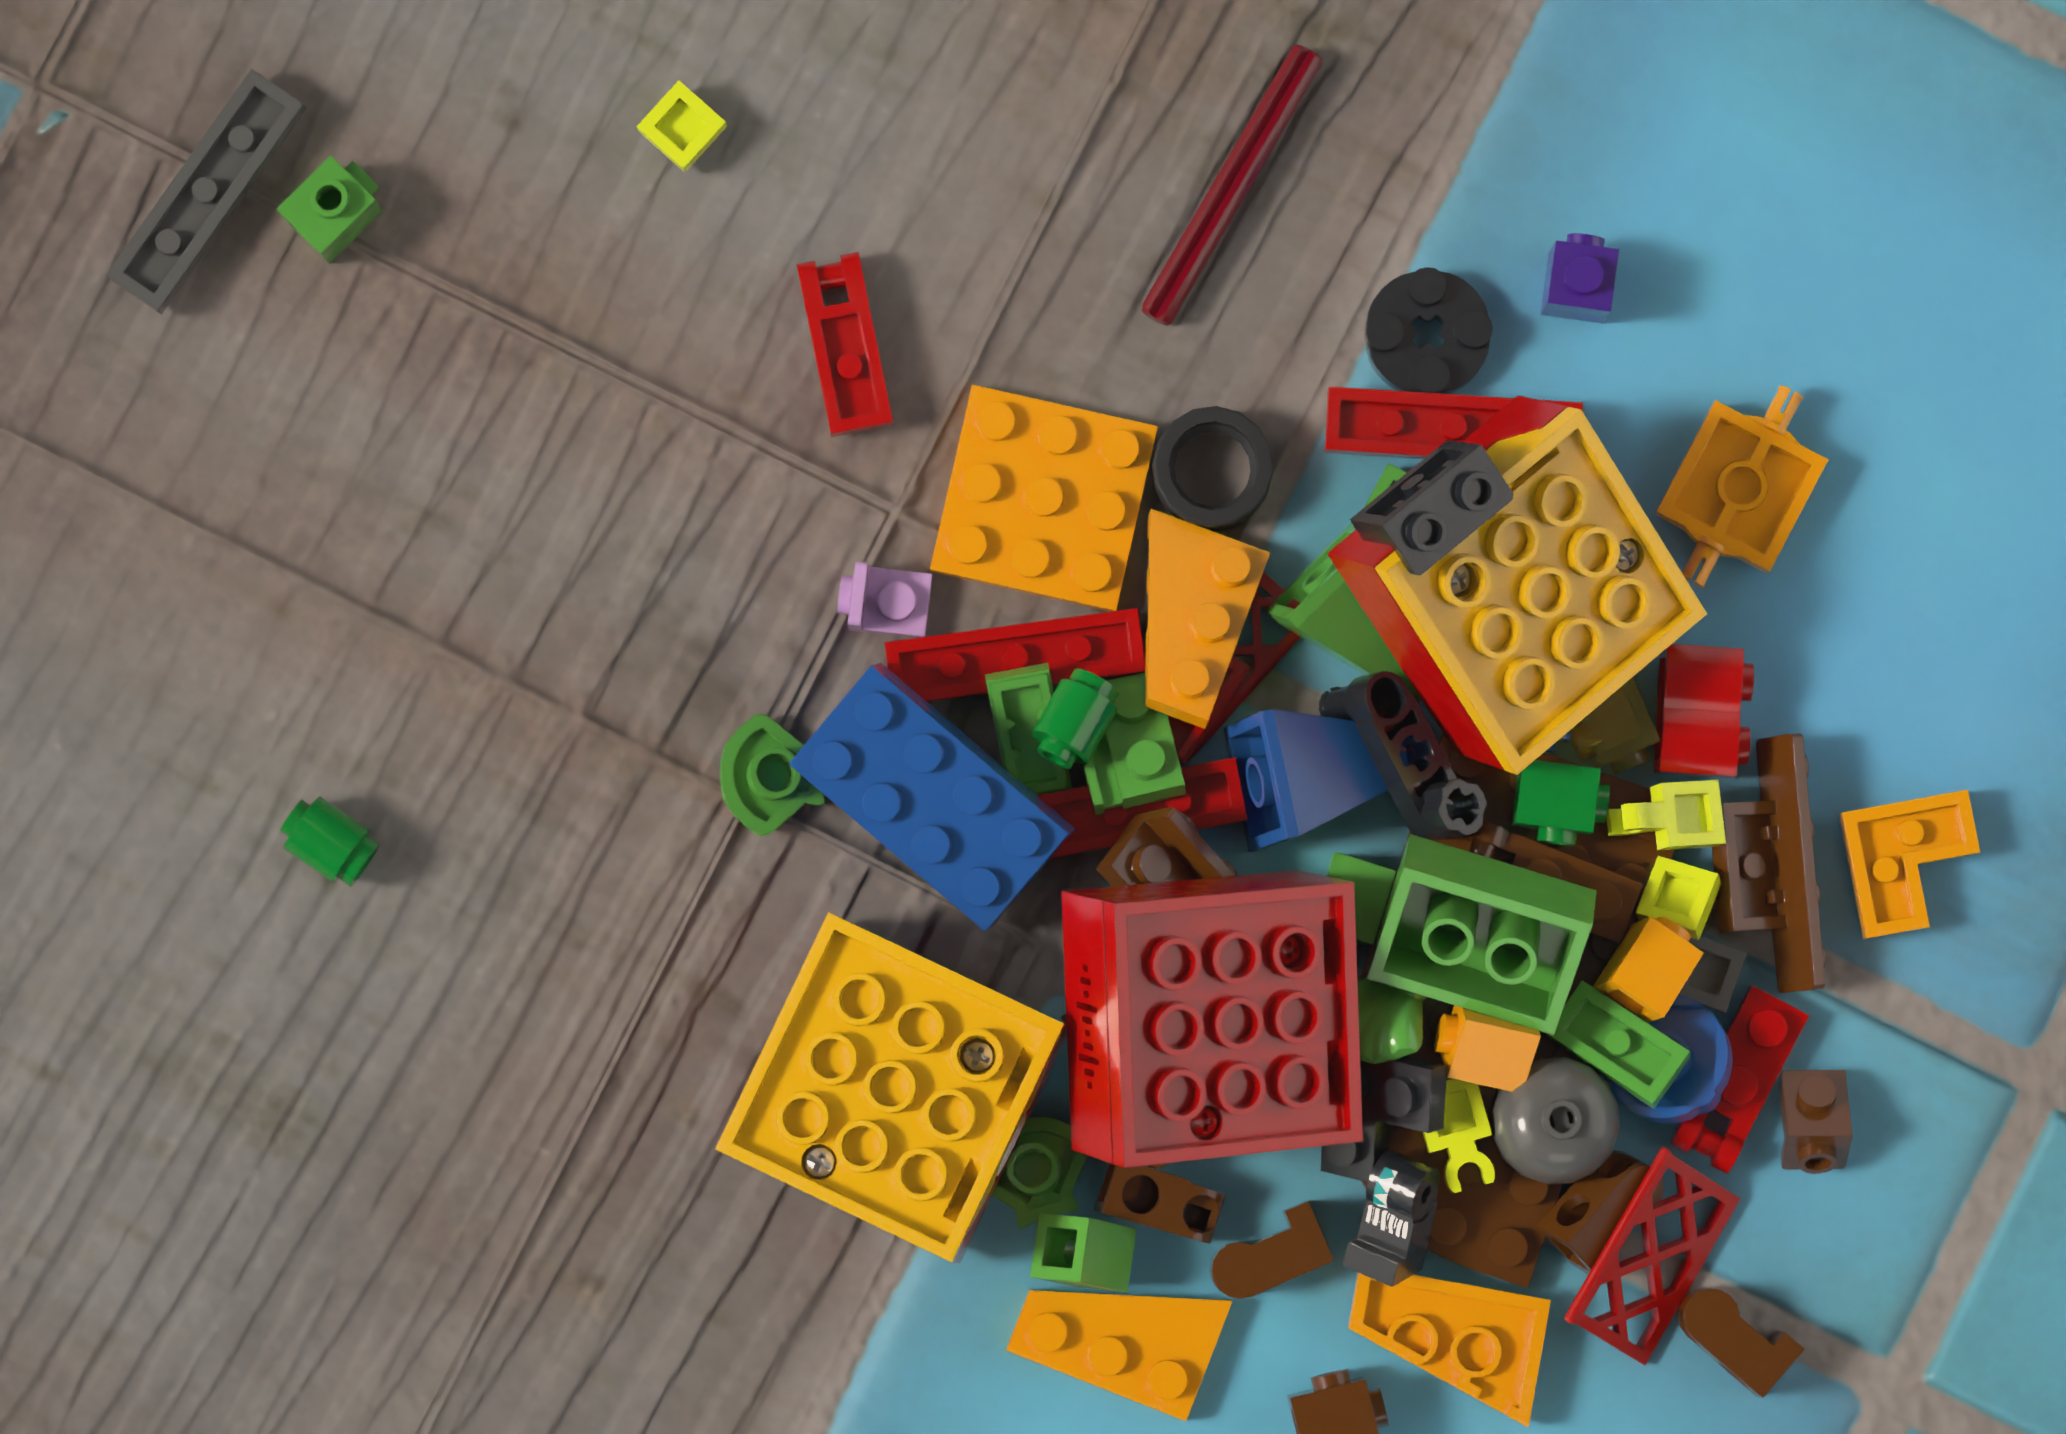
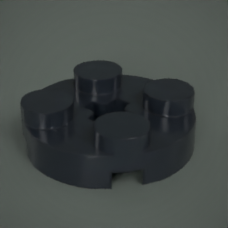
[1364,267,1493,394]

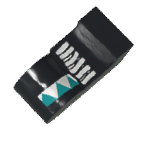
[1342,1150,1440,1287]

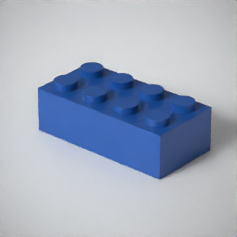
[789,663,1076,932]

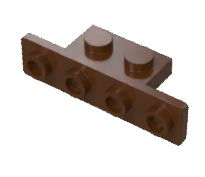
[1712,733,1826,993]

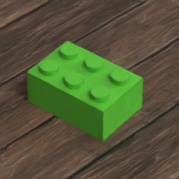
[1367,834,1597,1035]

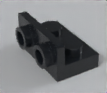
[1350,440,1513,575]

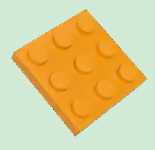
[930,385,1158,612]

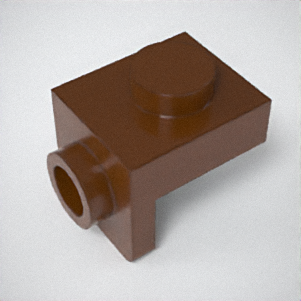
[1779,1070,1853,1174]

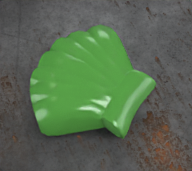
[720,714,824,836]
[1357,976,1427,1064]
[992,1117,1088,1229]

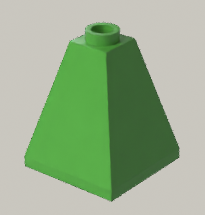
[1262,523,1422,702]

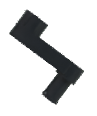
[1319,671,1487,841]

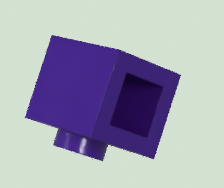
[1540,233,1619,324]

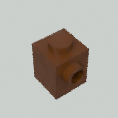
[1287,1369,1389,1434]

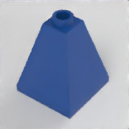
[1223,709,1415,852]

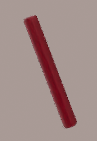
[1142,44,1322,326]

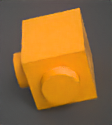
[1593,917,1704,1023]
[1434,1005,1541,1092]

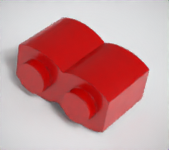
[1653,644,1754,778]

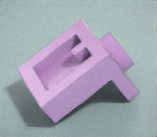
[837,561,933,638]

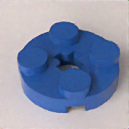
[1604,994,1733,1124]

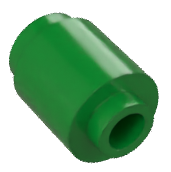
[1032,668,1119,769]
[280,796,380,887]

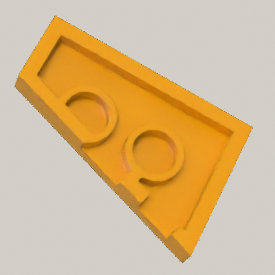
[1145,509,1270,729]
[1348,1272,1551,1428]
[1006,1290,1233,1421]

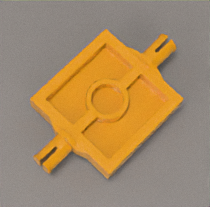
[1654,385,1829,588]

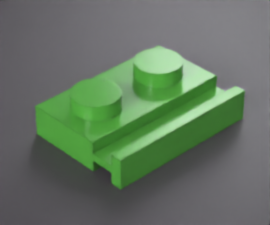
[1083,672,1186,815]

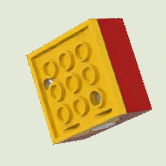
[1327,395,1707,775]
[715,912,1067,1263]

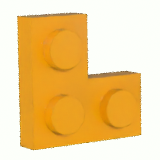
[1839,789,1980,939]

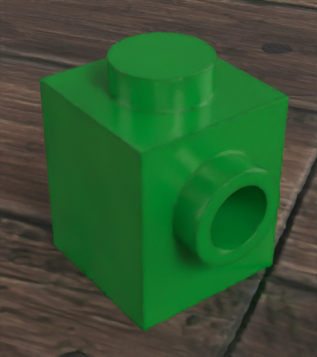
[1510,760,1610,846]

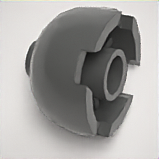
[1491,1056,1620,1184]

